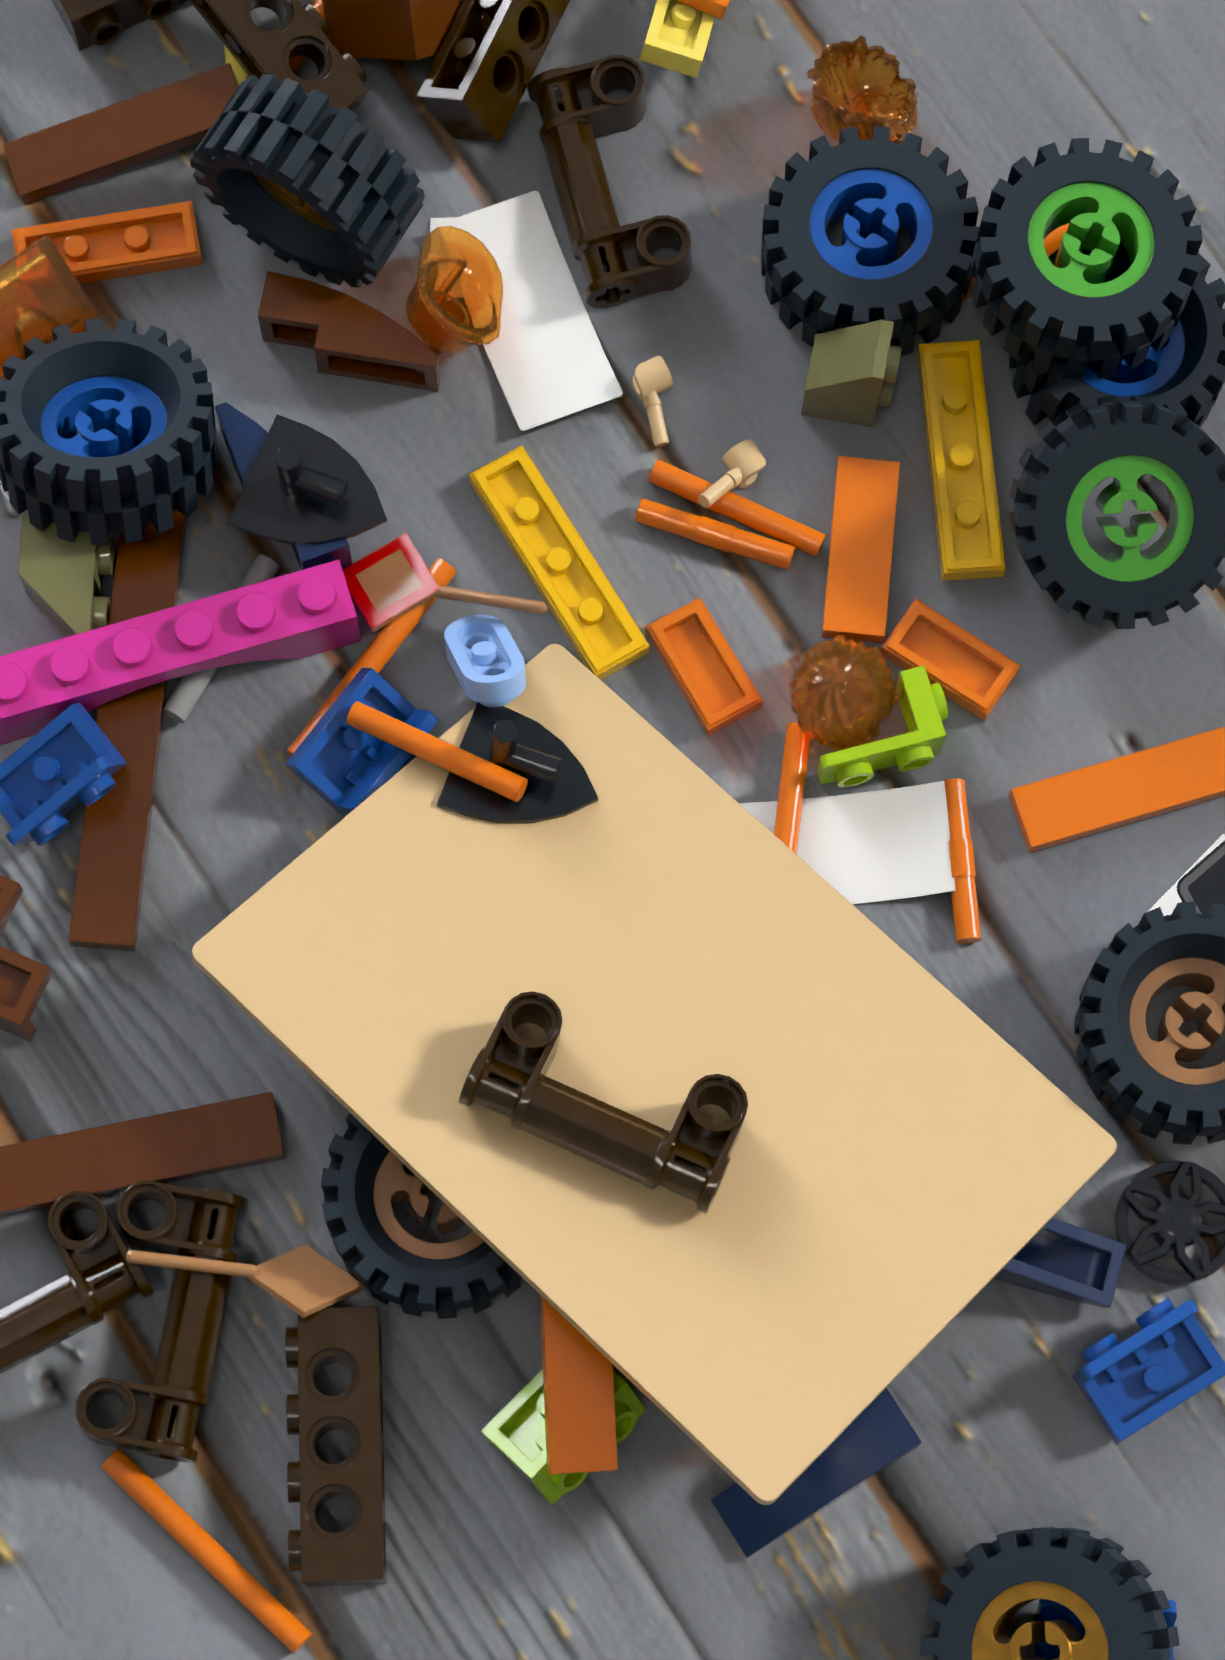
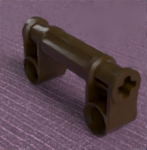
[527,55,692,308]
[459,991,748,1214]
[75,1181,249,1463]
[0,1191,154,1374]

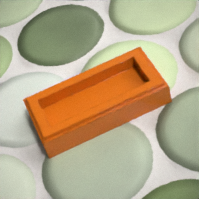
[645,598,763,737]
[880,599,1021,722]

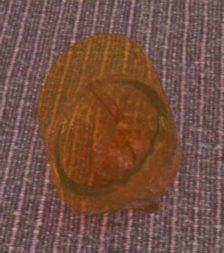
[405,226,503,355]

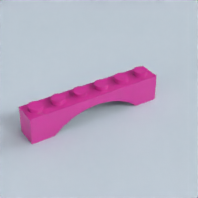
[0,560,361,745]

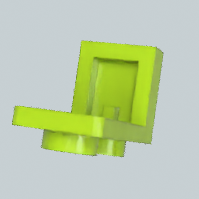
[816,665,948,788]

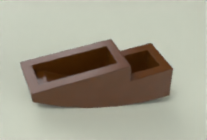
[258,271,440,392]

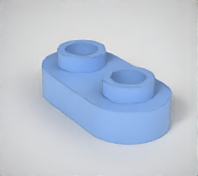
[444,615,527,707]

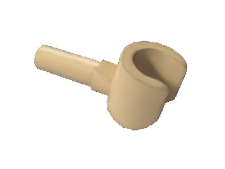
[632,356,673,447]
[698,439,766,508]

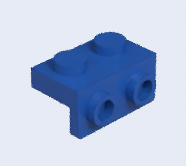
[285,667,438,815]
[0,703,127,846]
[1072,1298,1225,1445]

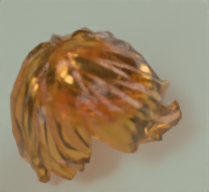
[807,36,919,142]
[789,635,898,751]

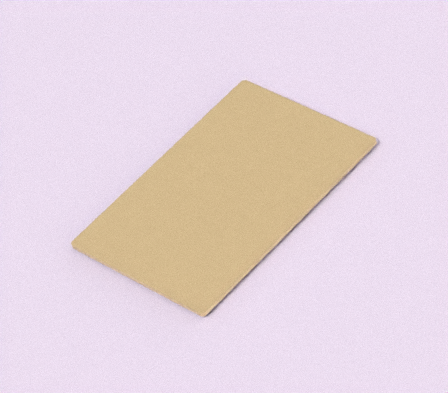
[192,644,1117,1505]

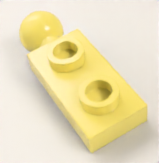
[639,0,715,78]

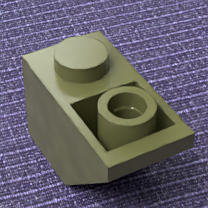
[801,320,902,428]
[18,514,115,637]

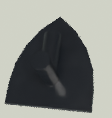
[228,414,387,544]
[437,702,598,823]

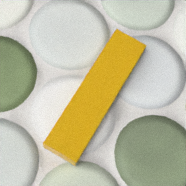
[917,340,1006,581]
[469,445,650,680]

